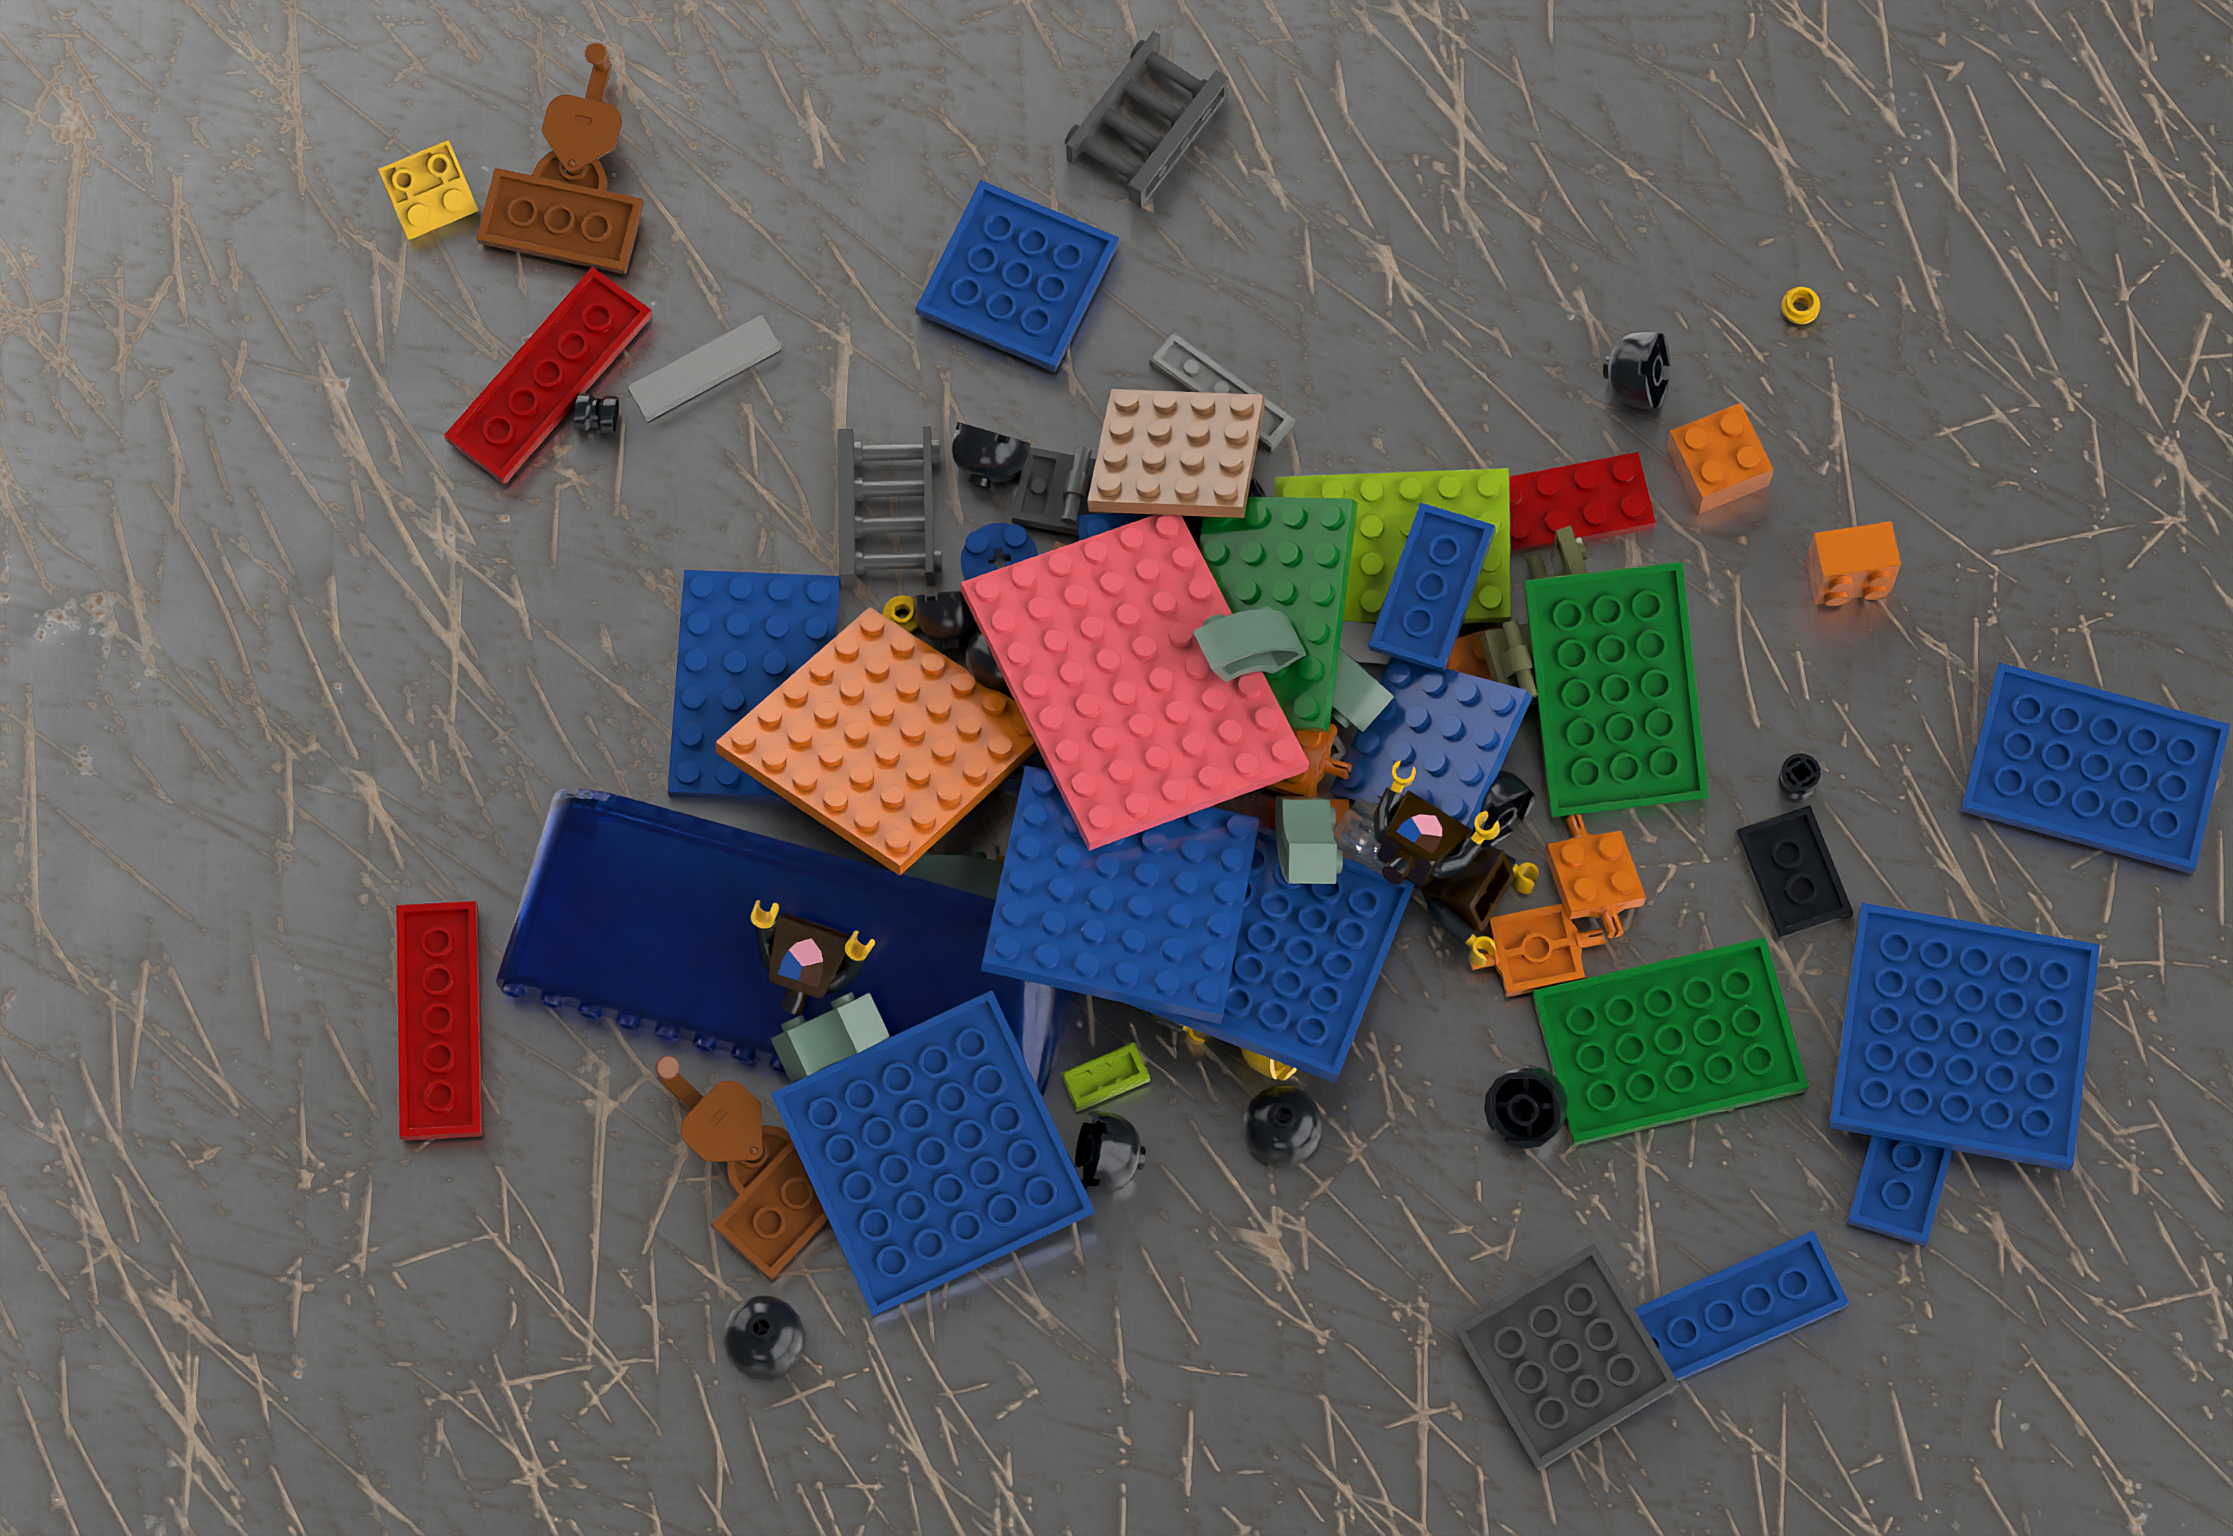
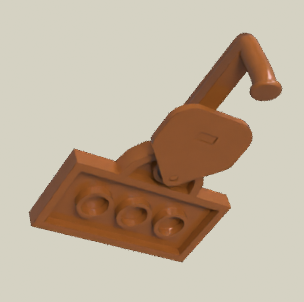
[476,42,644,275]
[655,1055,828,1281]

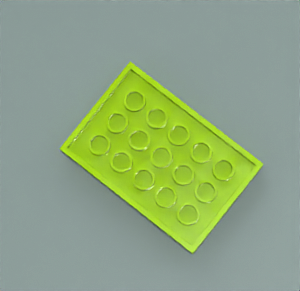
[1275,468,1512,624]

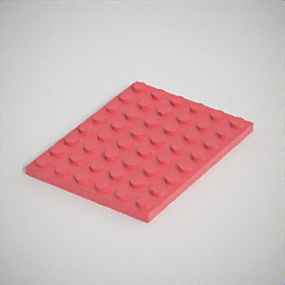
[960,514,1309,850]

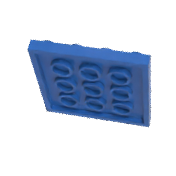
[915,180,1119,372]
[1329,657,1532,833]

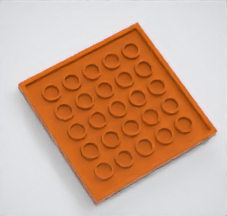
[715,607,1038,876]

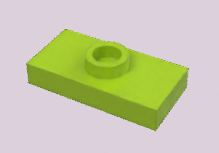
[1060,1042,1150,1112]

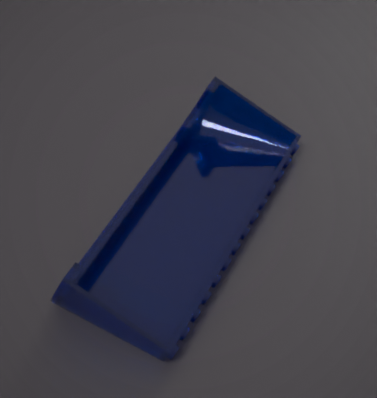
[496,788,1078,1101]

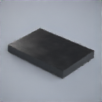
[1735,805,1854,941]

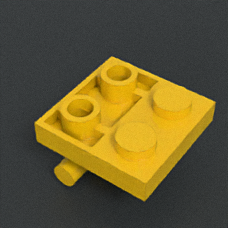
[377,139,479,240]

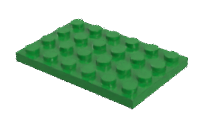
[1199,497,1358,732]
[1523,561,1709,817]
[1532,937,1809,1146]

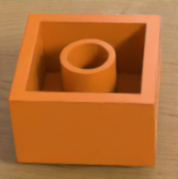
[1666,403,1774,514]
[1805,521,1901,606]

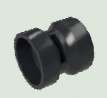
[574,392,619,435]
[1777,753,1821,803]

